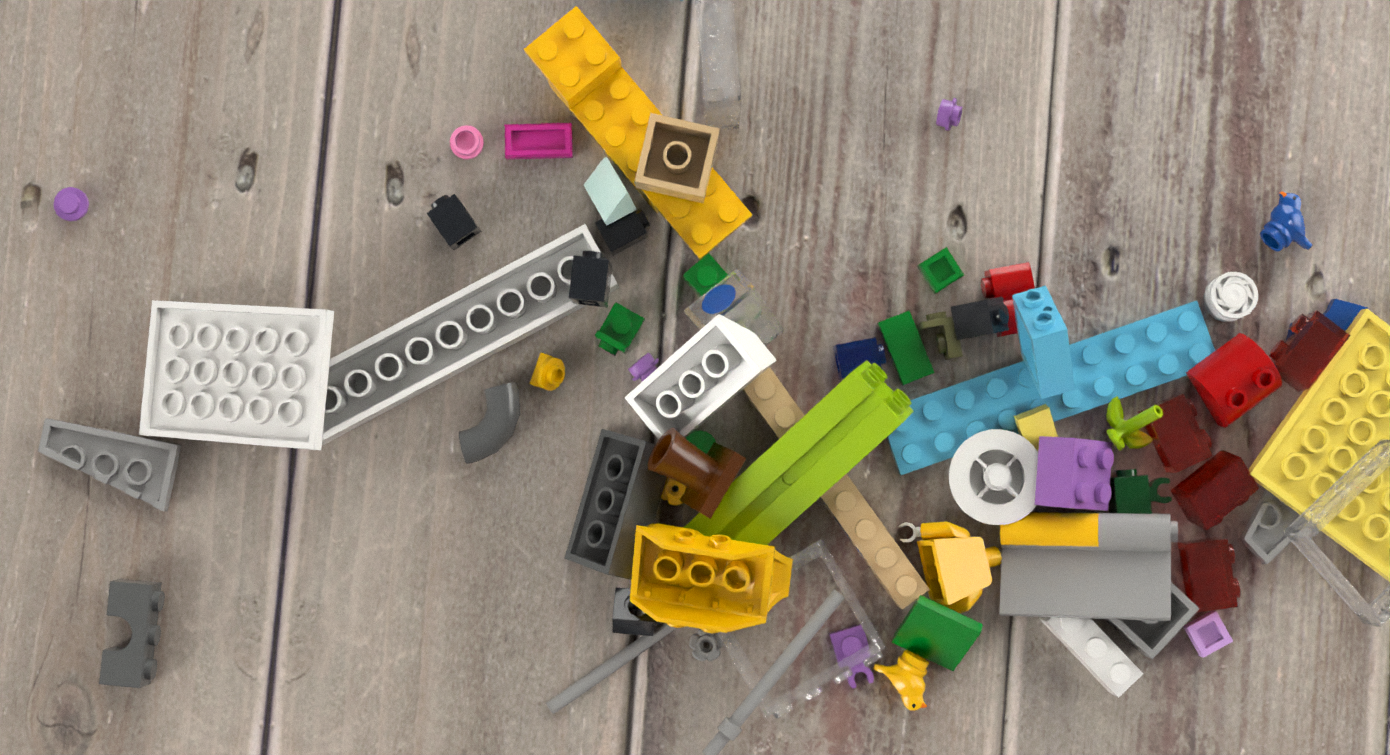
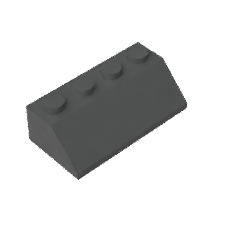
[564,429,667,580]

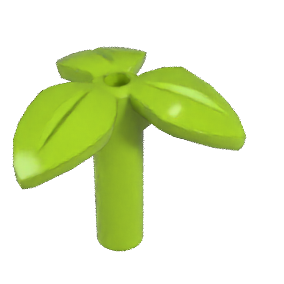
[1106,396,1163,451]

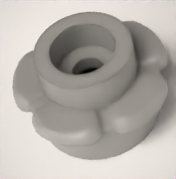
[689,629,723,661]

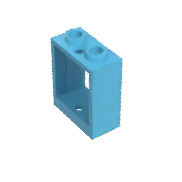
[1012,285,1075,399]

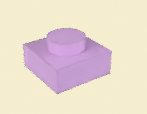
[1183,610,1233,658]

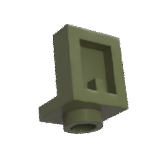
[919,312,963,360]

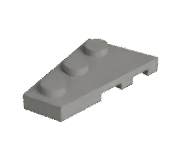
[1239,489,1311,564]

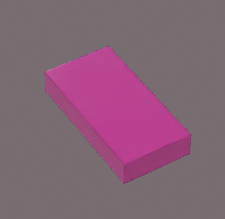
[504,123,573,160]

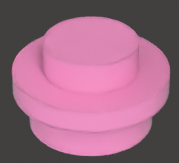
[450,125,484,160]

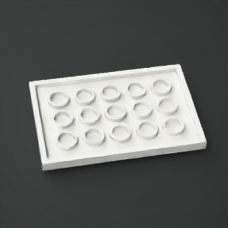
[139,300,334,450]

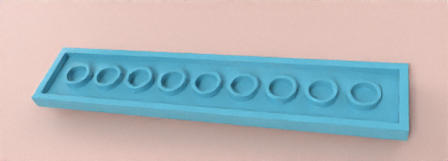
[887,300,1215,475]

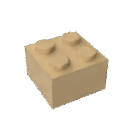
[635,113,720,203]

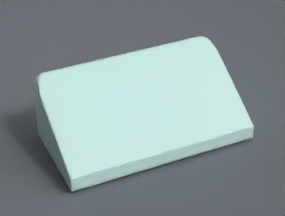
[584,157,637,226]

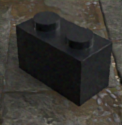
[569,251,612,308]

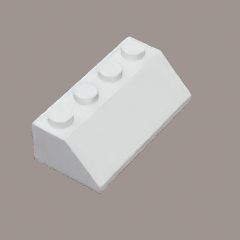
[625,314,777,440]

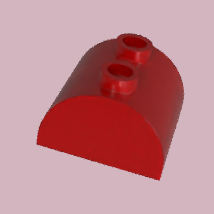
[1186,333,1282,428]

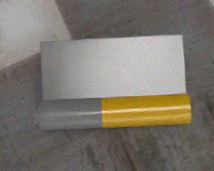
[999,512,1178,621]

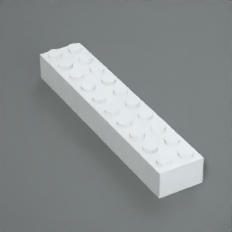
[322,224,619,446]

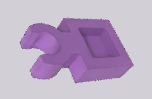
[829,624,874,688]

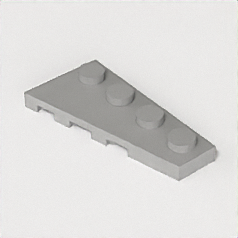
[38,418,182,512]

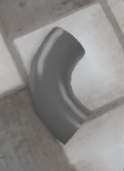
[459,382,520,464]

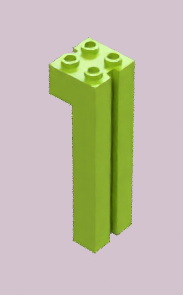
[684,360,914,545]

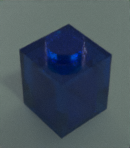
[833,337,886,380]

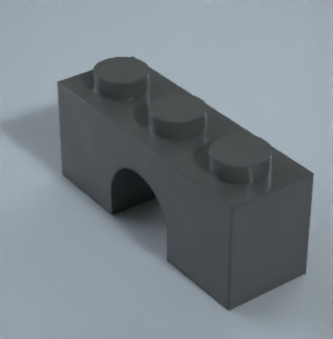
[99,579,165,688]

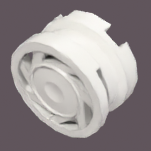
[1204,272,1258,322]

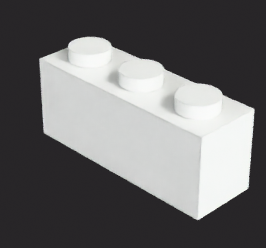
[1039,617,1143,698]

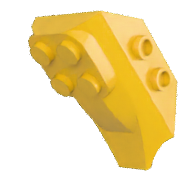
[630,524,793,633]

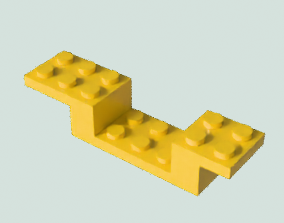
[524,6,752,260]

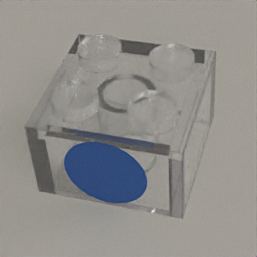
[683,269,785,346]

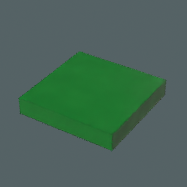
[892,595,983,671]

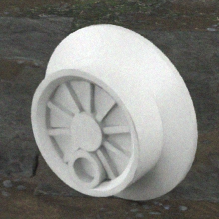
[949,429,1038,525]

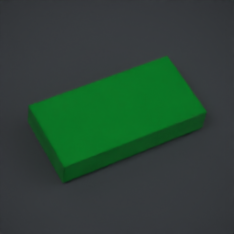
[877,310,935,386]

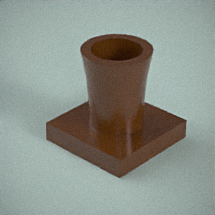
[648,428,746,519]

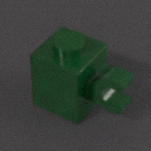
[1108,469,1172,514]

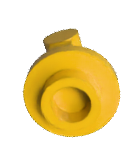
[529,352,565,391]

